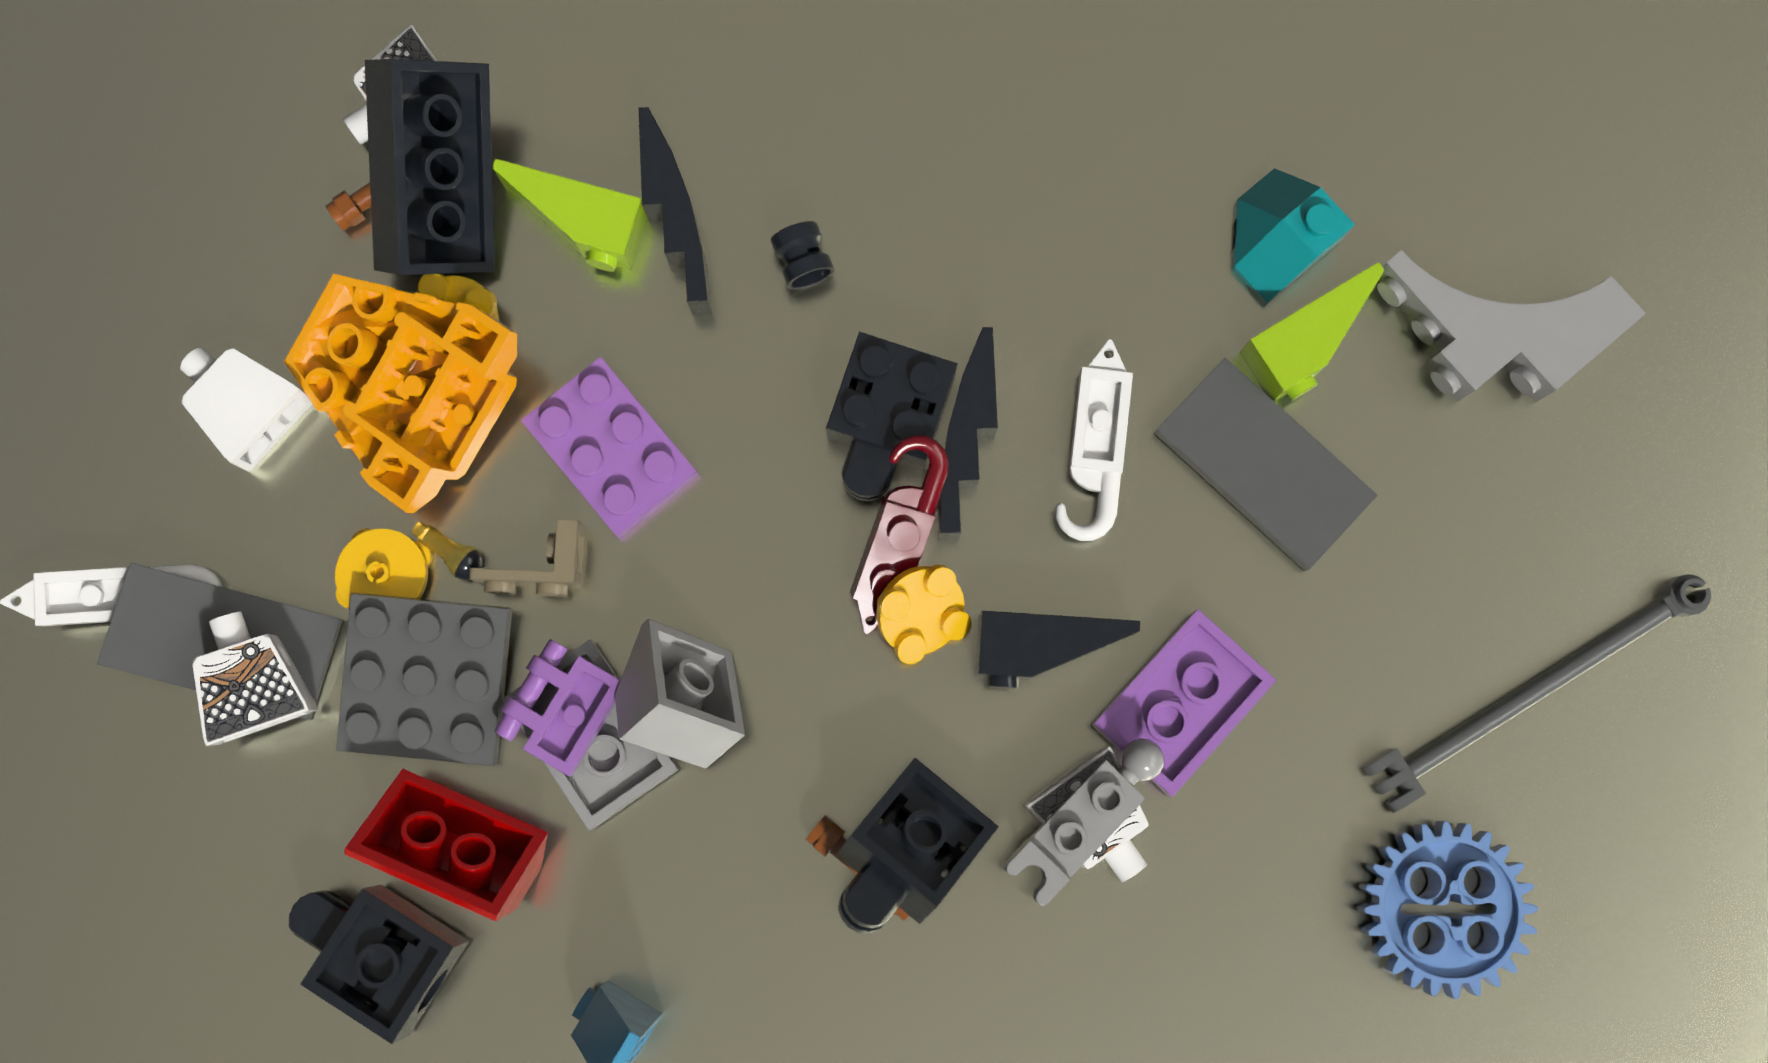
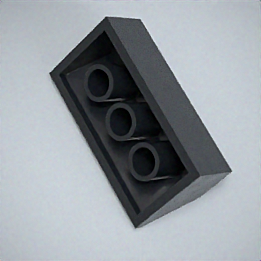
[364,59,495,275]

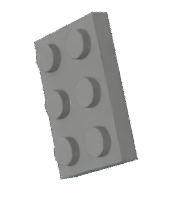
[502,639,679,831]

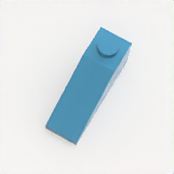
[571,980,662,1063]

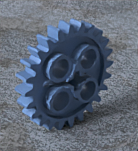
[1357,821,1538,999]

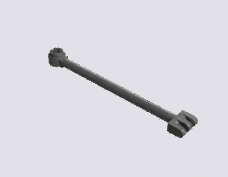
[1363,574,1711,813]

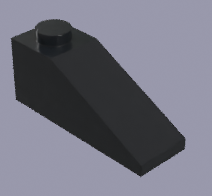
[976,611,1140,689]

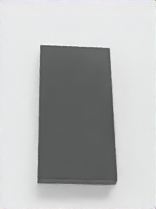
[1154,358,1378,571]
[97,562,343,720]

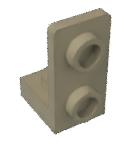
[469,519,587,597]

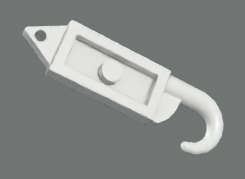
[1056,339,1133,541]
[0,564,223,627]

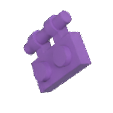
[494,639,621,776]

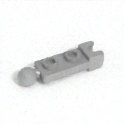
[1002,738,1164,907]

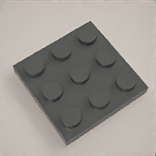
[336,593,512,766]

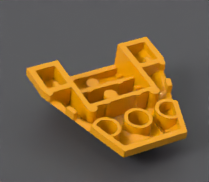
[284,274,517,513]

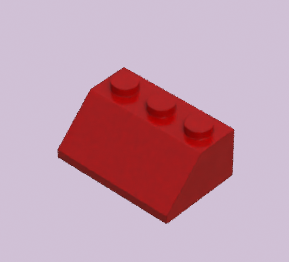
[344,768,548,922]

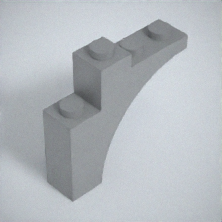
[1377,250,1646,402]

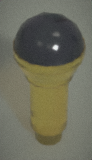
[412,522,483,580]

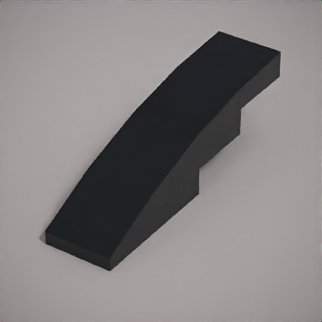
[638,107,712,315]
[938,327,998,541]

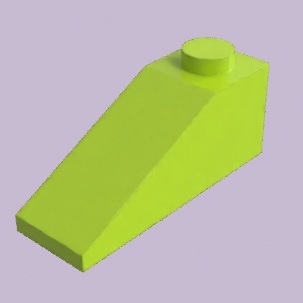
[492,159,647,272]
[1240,262,1384,401]

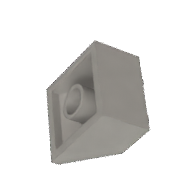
[615,618,745,769]

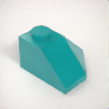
[1232,168,1355,306]

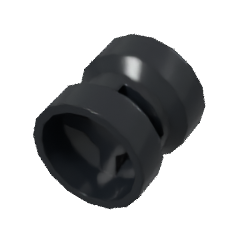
[770,221,834,289]

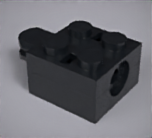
[826,331,958,501]
[837,758,999,934]
[289,884,469,1044]

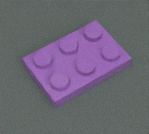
[521,356,699,539]
[1092,609,1277,797]

